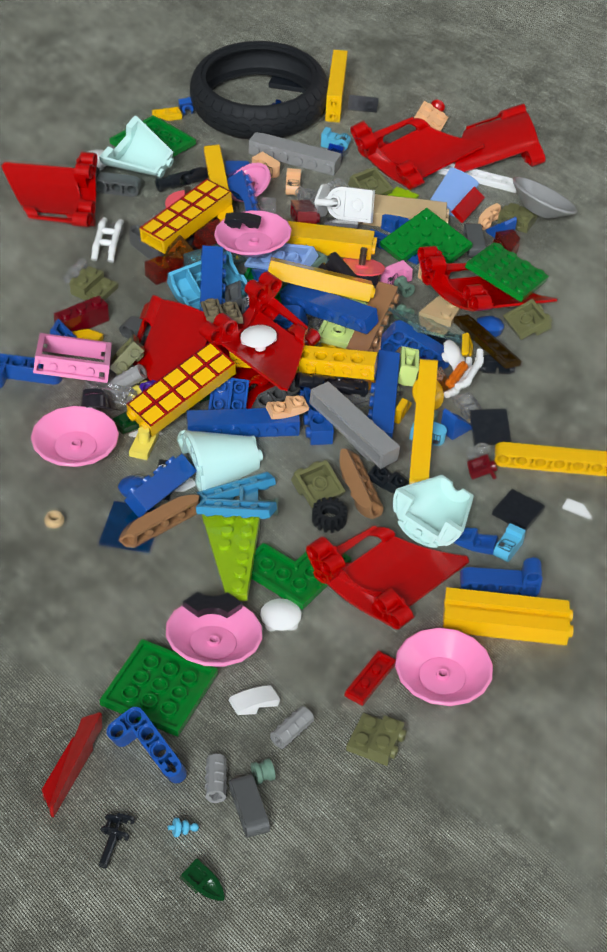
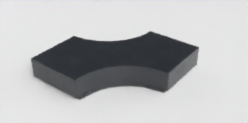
[183,592,243,618]

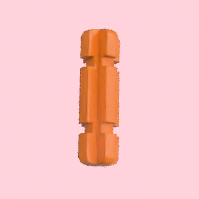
[445,361,468,389]

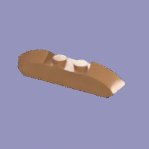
[340,449,384,519]
[119,495,200,549]

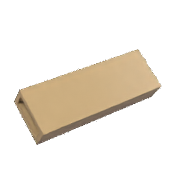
[358,194,449,227]

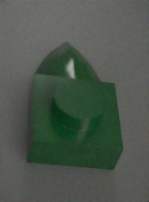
[179,858,225,901]

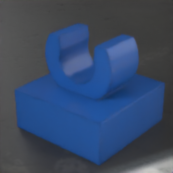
[178,97,194,115]

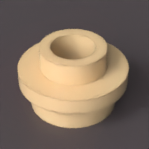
[44,510,64,529]

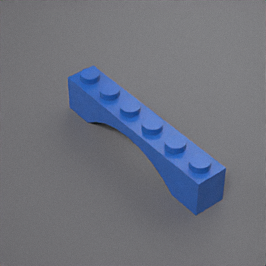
[227,170,260,211]

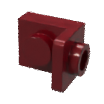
[467,454,498,480]

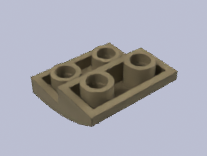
[200,298,243,324]

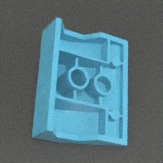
[167,251,248,310]

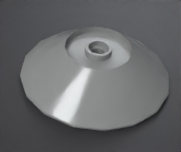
[513,177,577,219]

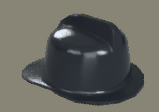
[81,388,121,411]

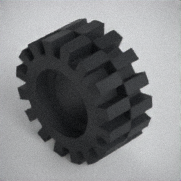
[312,497,348,533]

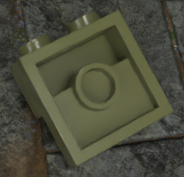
[348,167,393,195]
[497,203,539,233]
[69,266,118,301]
[503,299,552,340]
[109,334,144,375]
[291,460,346,508]
[346,713,407,766]

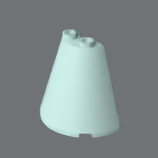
[99,116,174,178]
[177,430,263,491]
[393,475,474,548]

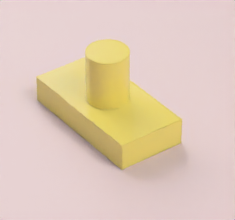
[129,427,159,460]

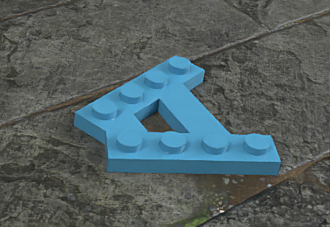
[196,472,277,519]

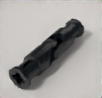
[155,167,209,192]
[294,371,369,397]

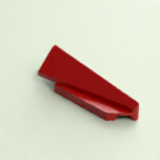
[42,712,103,817]

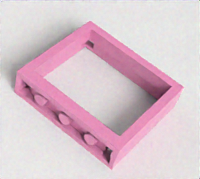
[33,333,112,383]

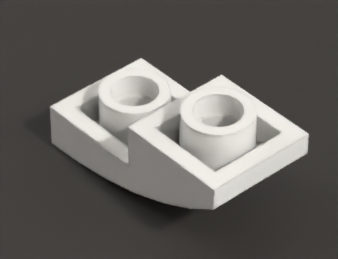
[228,685,280,715]

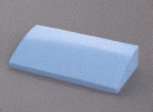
[431,167,479,217]
[244,243,319,270]

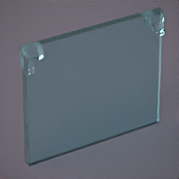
[388,307,462,344]

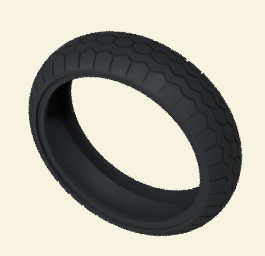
[190,41,328,140]

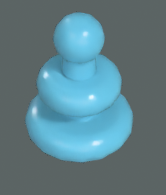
[168,817,199,838]

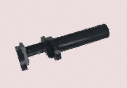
[98,813,135,869]

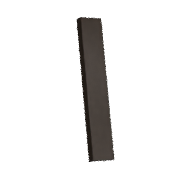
[453,314,522,369]

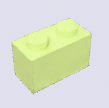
[398,346,419,387]

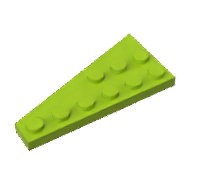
[202,514,260,601]

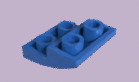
[208,378,249,410]

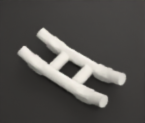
[91,217,124,263]
[444,349,484,398]

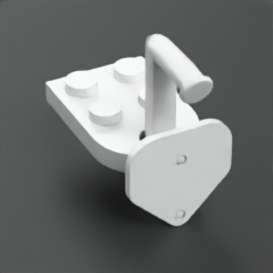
[314,184,375,223]

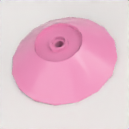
[214,210,292,258]
[31,406,119,467]
[166,605,262,667]
[395,628,493,706]

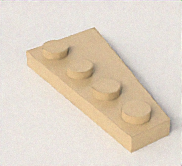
[419,295,461,327]

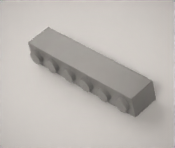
[249,132,341,176]
[309,382,400,469]

